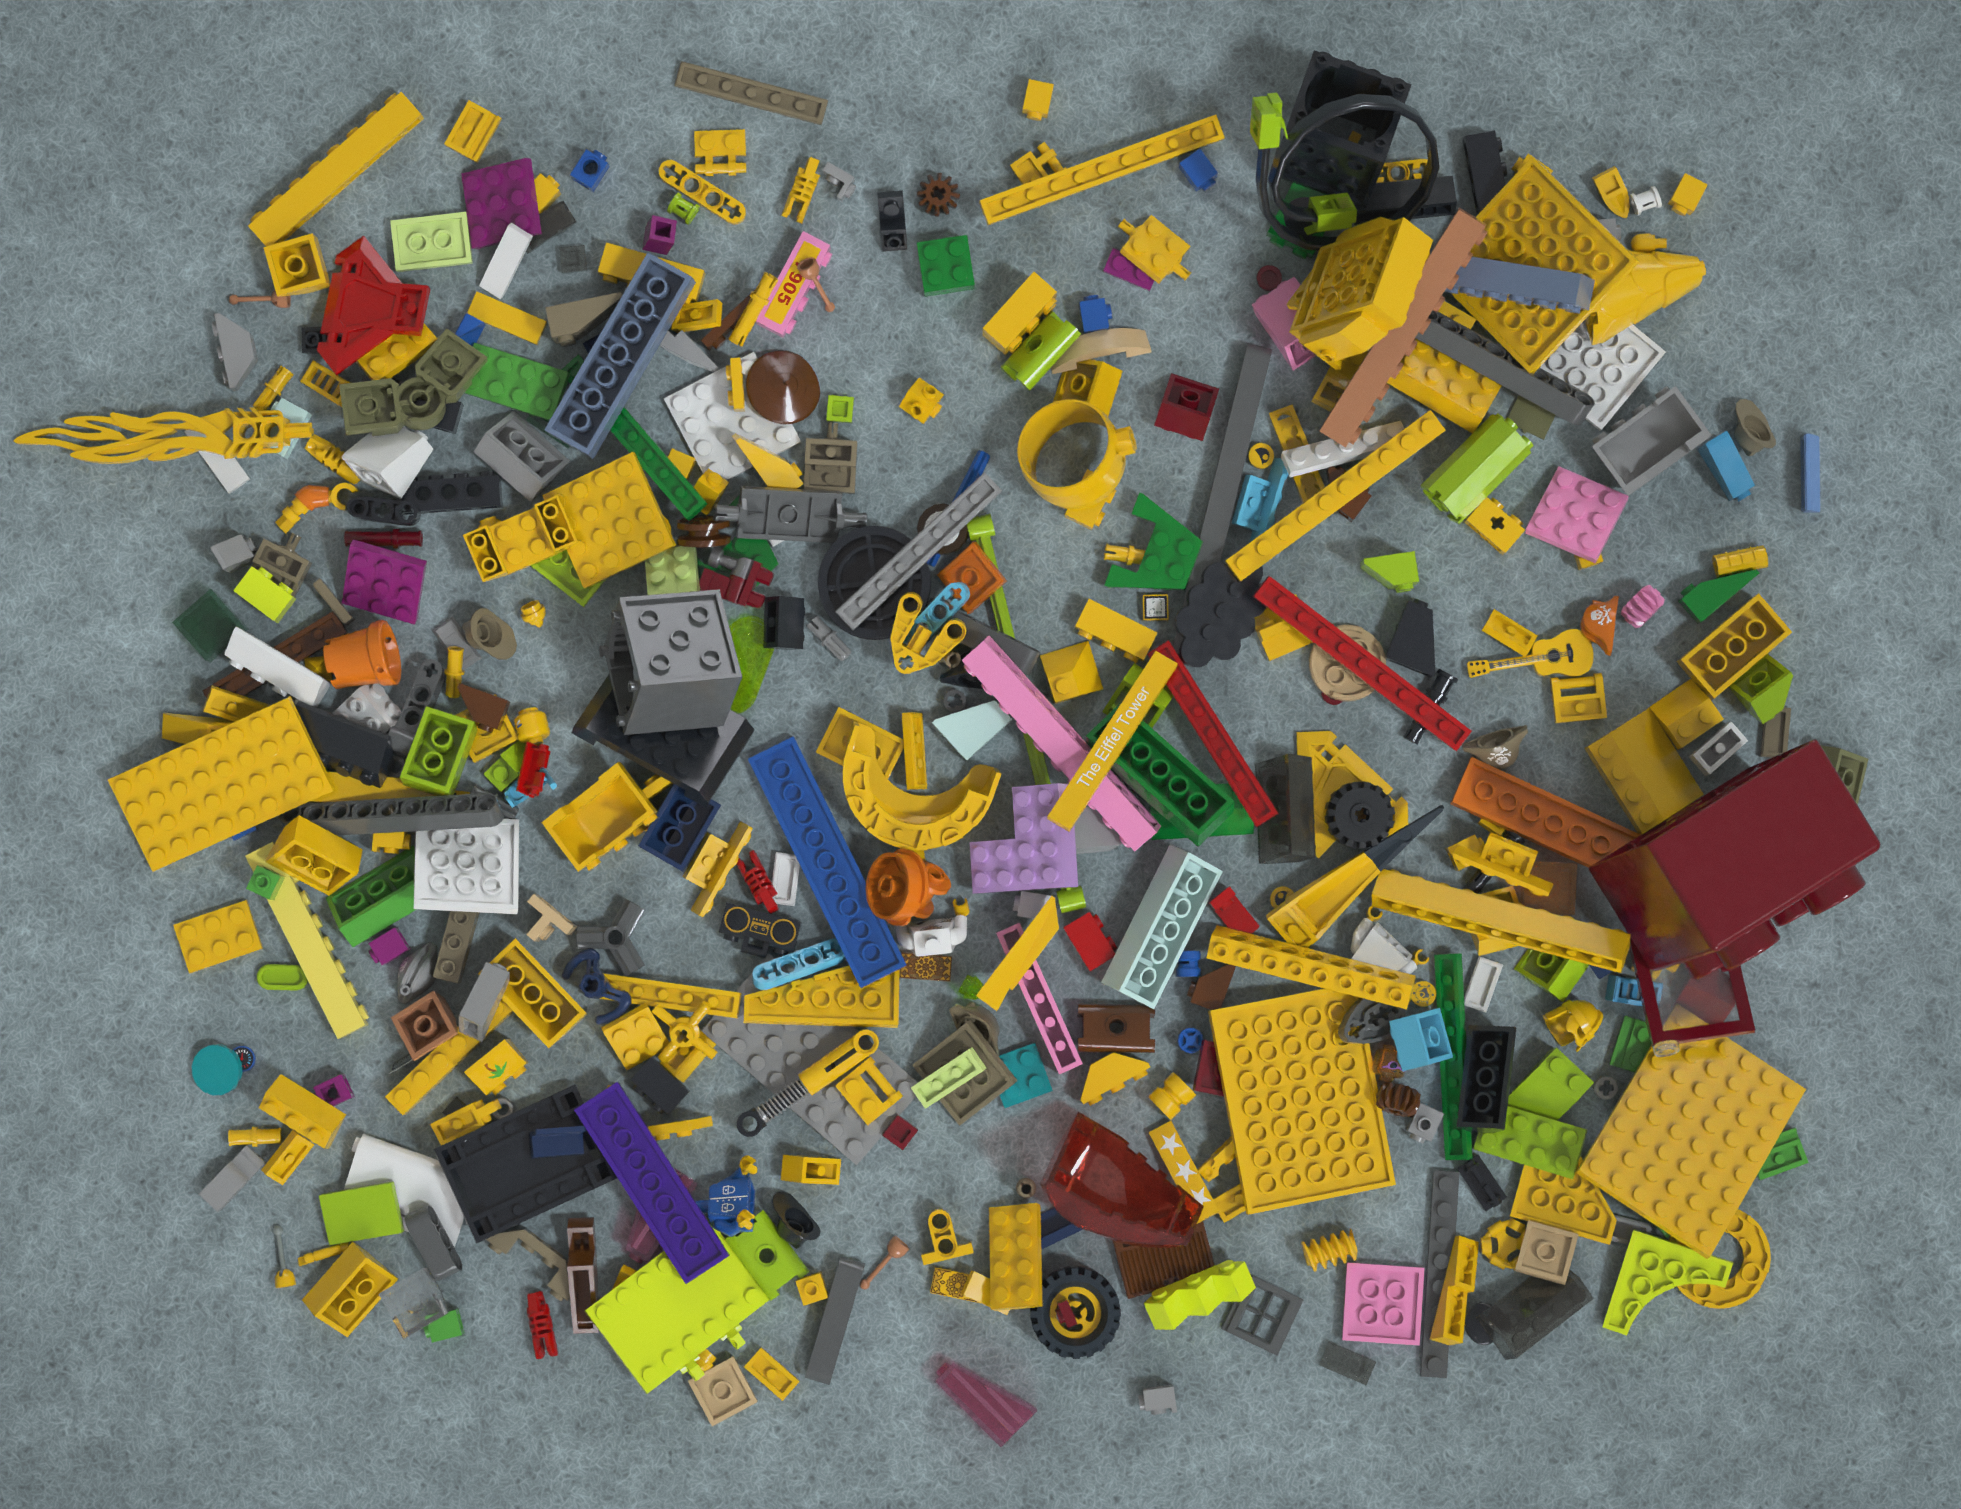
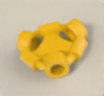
[1480,1217,1526,1271]

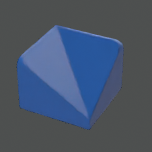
[455,314,486,346]

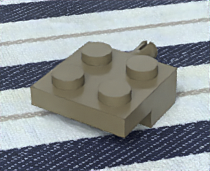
[804,423,858,494]
[252,533,312,609]

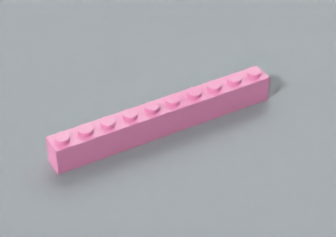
[962,636,1161,852]

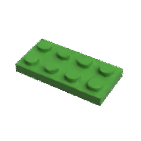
[464,343,570,420]

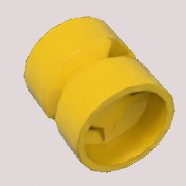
[1148,1072,1196,1120]

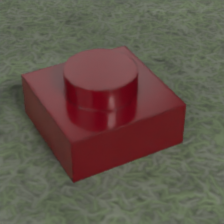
[882,1114,918,1150]
[1055,1298,1077,1328]

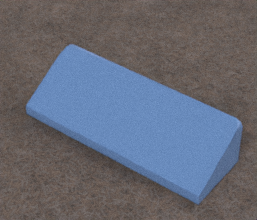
[1800,434,1820,513]

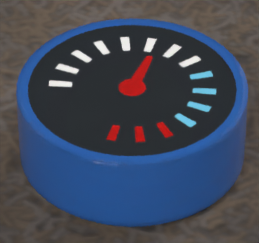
[233,1046,256,1072]

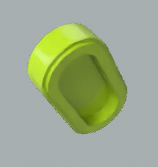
[257,964,308,991]

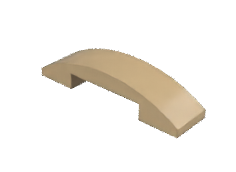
[1050,328,1151,374]

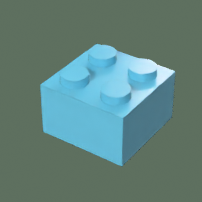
[1389,1008,1453,1071]

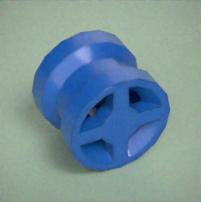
[1177,1028,1204,1053]

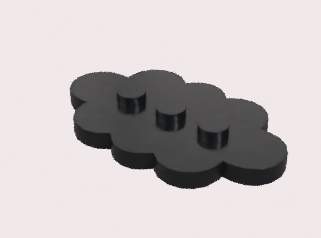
[1174,562,1266,667]

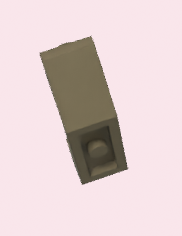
[486,1228,570,1301]

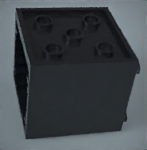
[1281,50,1412,208]

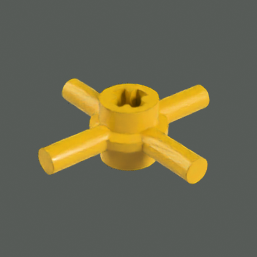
[651,1001,718,1063]

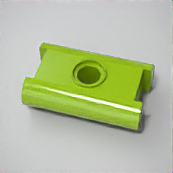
[1000,311,1081,391]
[725,1210,810,1301]

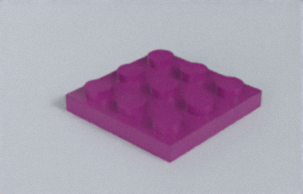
[461,158,542,249]
[342,540,427,625]

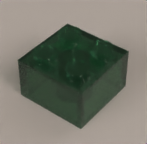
[172,589,249,663]

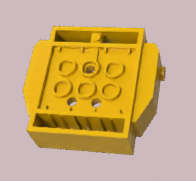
[1289,217,1433,370]

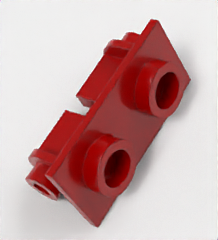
[516,741,551,798]

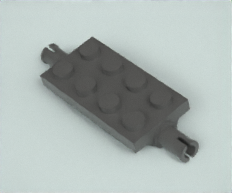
[713,486,867,543]

